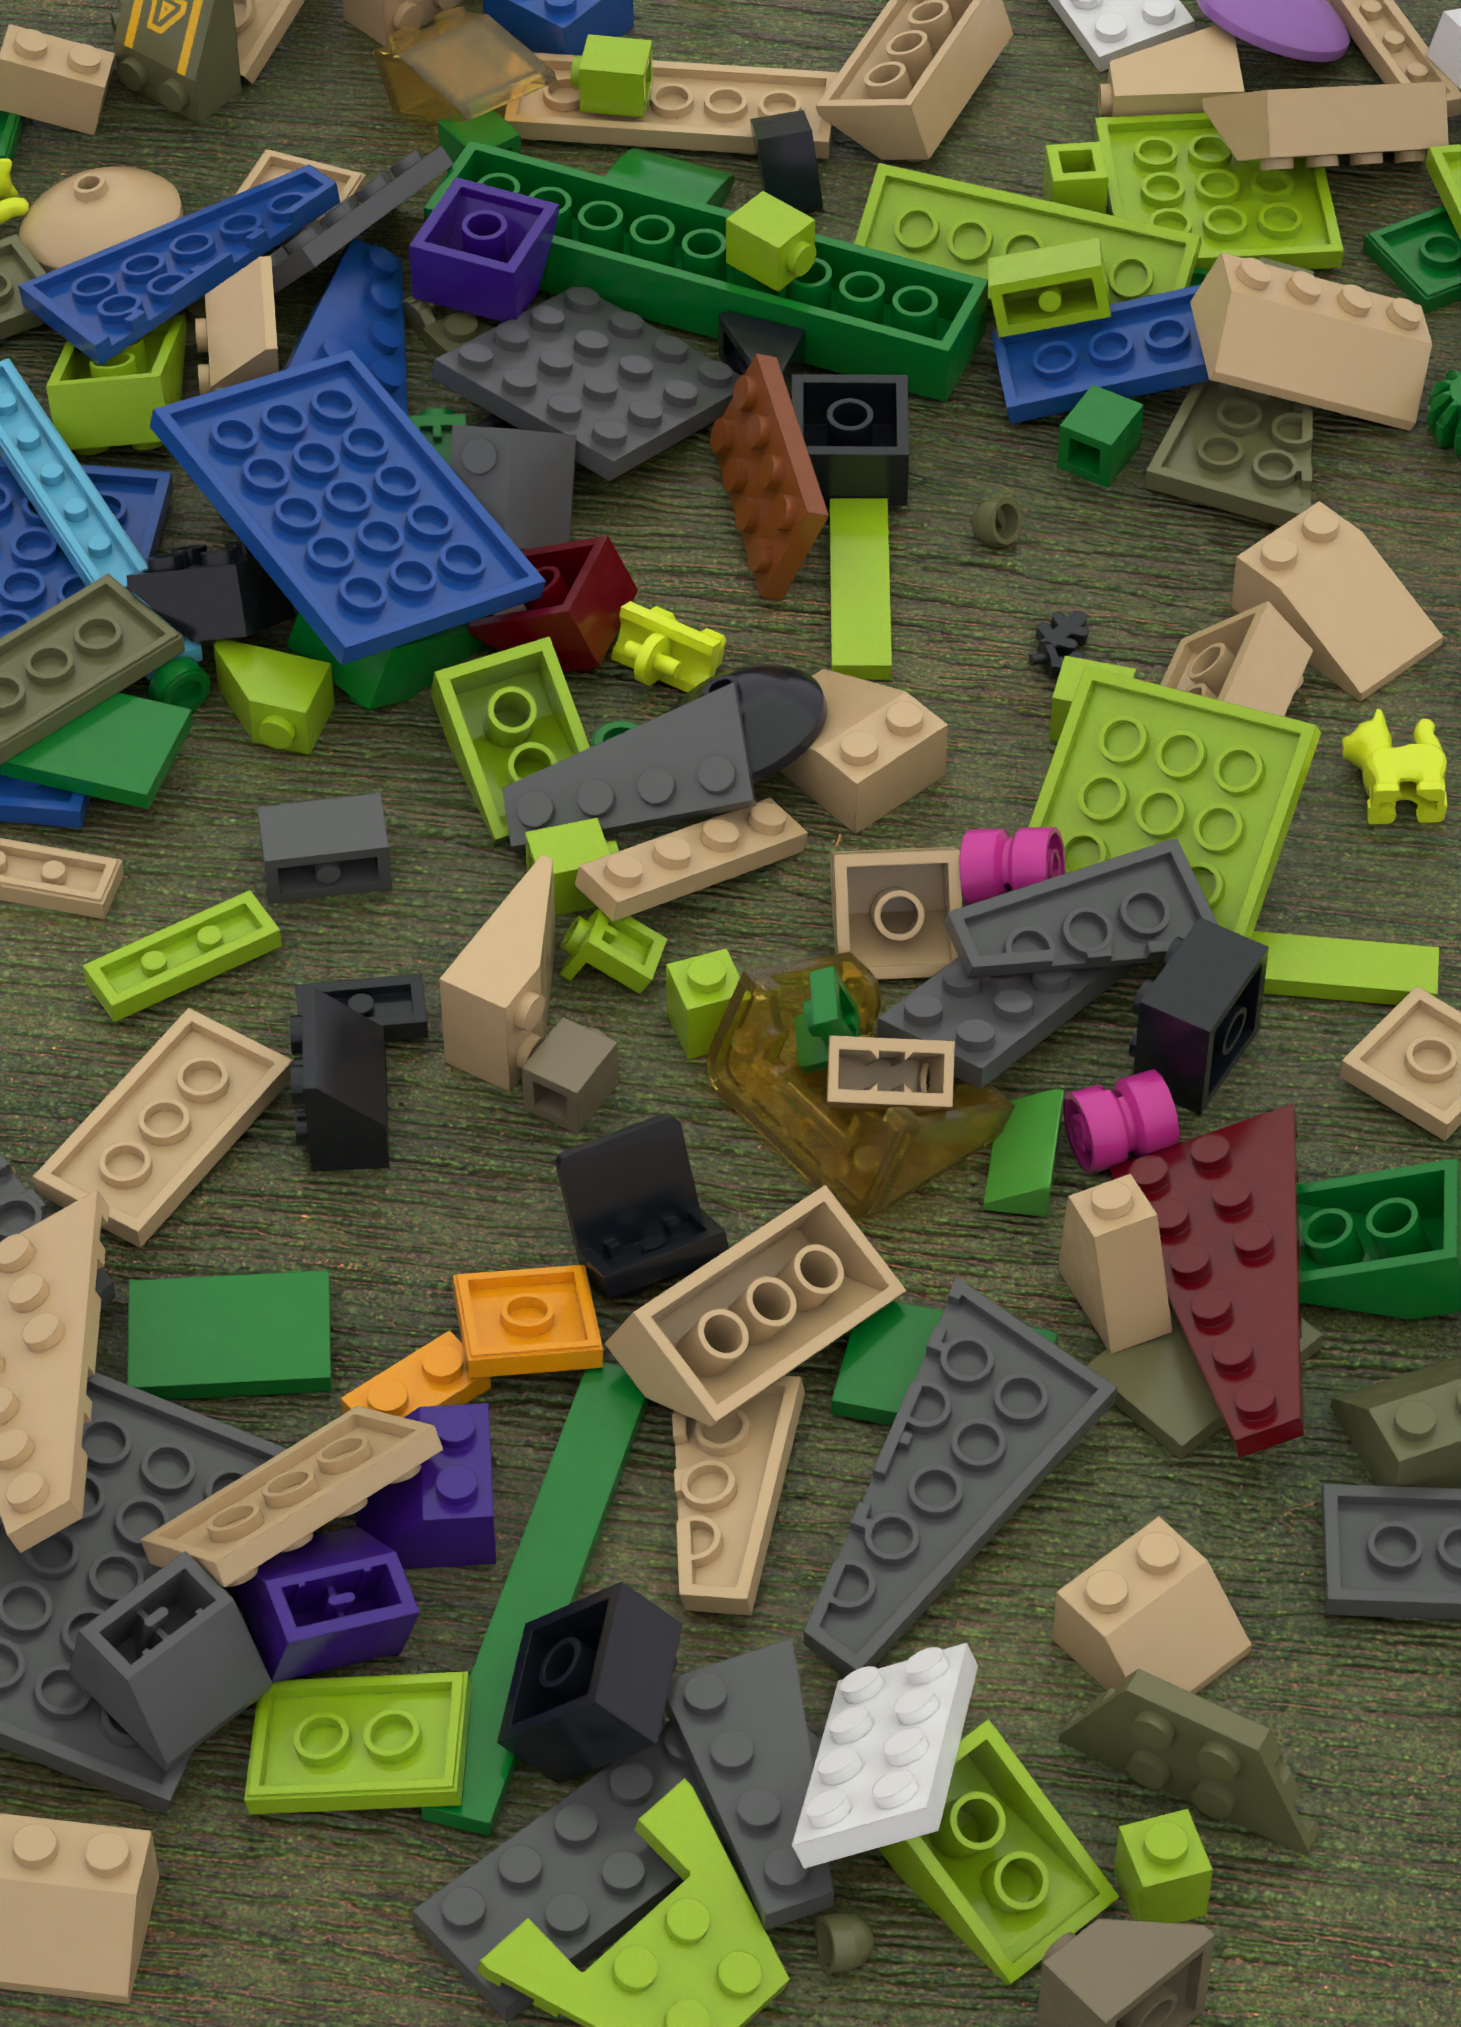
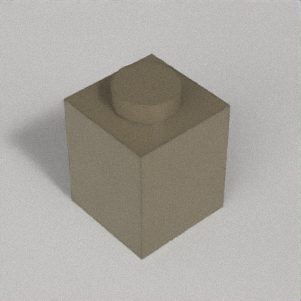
[522,1017,619,1134]

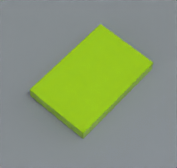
[244,1671,472,1815]

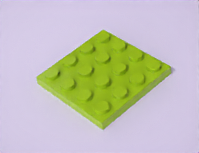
[1094,112,1344,270]
[1028,666,1321,939]

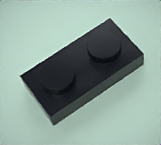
[295,973,428,1042]

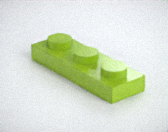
[83,890,282,1022]

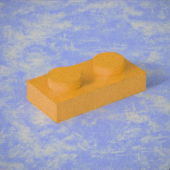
[341,1330,491,1418]

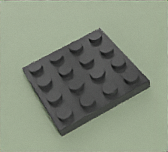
[431,287,741,481]

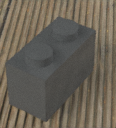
[257,793,392,903]

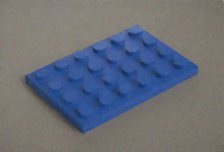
[150,350,546,665]

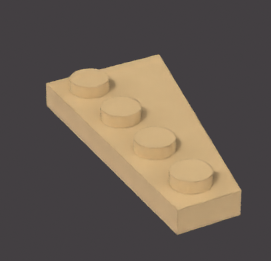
[672,1376,805,1616]

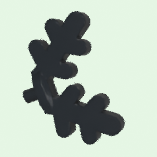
[1029,611,1105,677]

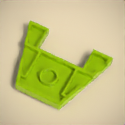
[477,1778,790,2027]

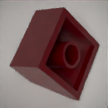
[468,535,638,672]

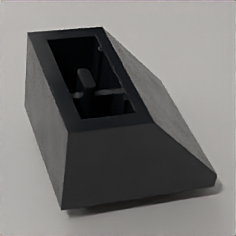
[126,541,295,642]
[290,988,390,1172]

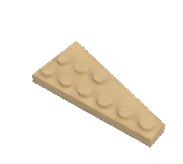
[0,1189,109,1553]

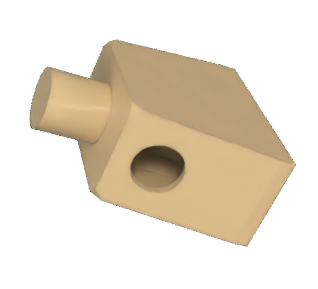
[827,1036,955,1112]

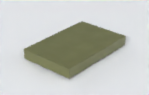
[1086,1307,1323,1460]

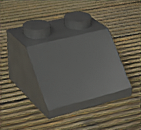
[450,425,577,550]

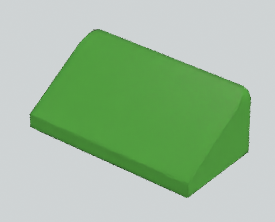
[983,1089,1064,1217]

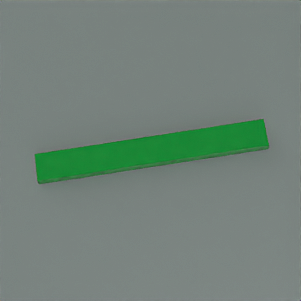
[421,1362,650,1837]

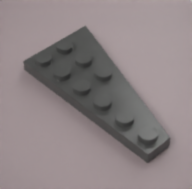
[804,1276,1117,1676]

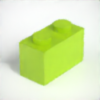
[988,237,1111,338]

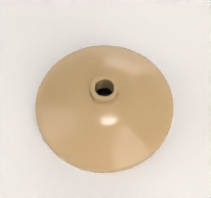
[19,166,183,273]

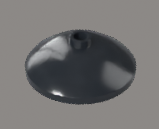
[668,664,827,784]

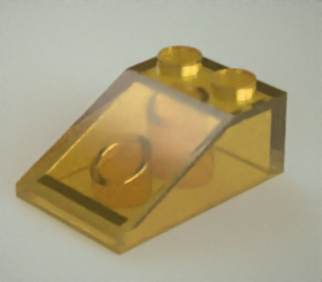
[373,7,557,122]

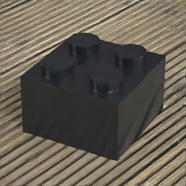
[791,374,909,506]
[1129,918,1269,1115]
[497,1582,683,1784]

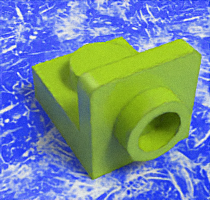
[559,908,667,994]

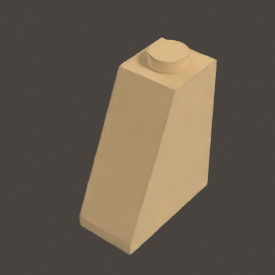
[1098,24,1245,117]
[1058,1174,1173,1354]

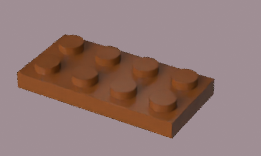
[710,353,829,601]

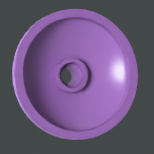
[1196,0,1350,62]

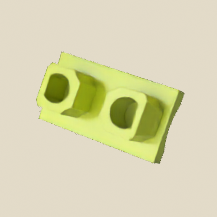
[611,601,726,692]

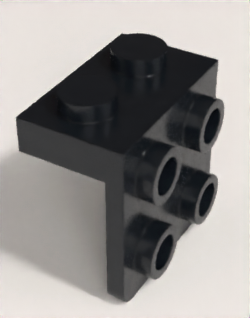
[555,1113,729,1300]

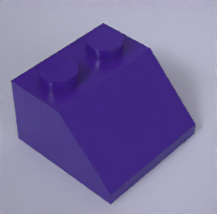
[409,177,559,322]
[356,1403,496,1569]

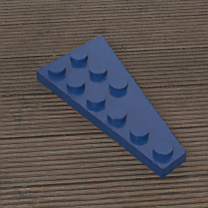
[18,164,340,365]
[283,238,408,416]

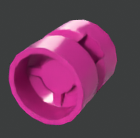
[960,827,1066,906]
[1063,1070,1180,1174]

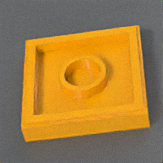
[453,1265,603,1379]

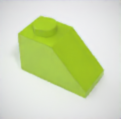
[214,639,335,755]

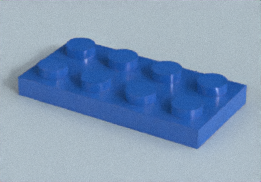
[991,285,1209,424]

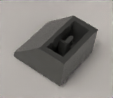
[69,1551,272,1771]

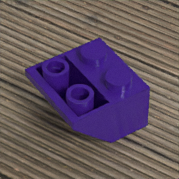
[235,1526,420,1683]

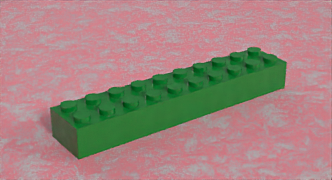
[424,140,988,402]

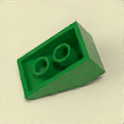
[286,612,487,710]
[1297,1158,1461,1320]

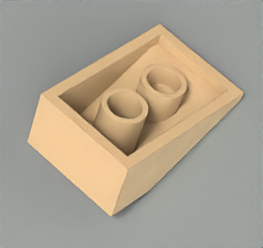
[1231,501,1443,702]
[779,669,948,834]
[439,854,556,1092]

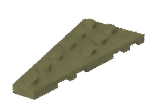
[1145,257,1314,526]

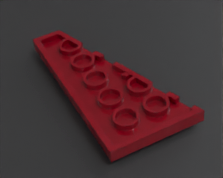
[1109,1103,1304,1458]

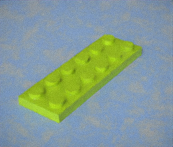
[854,163,1202,306]

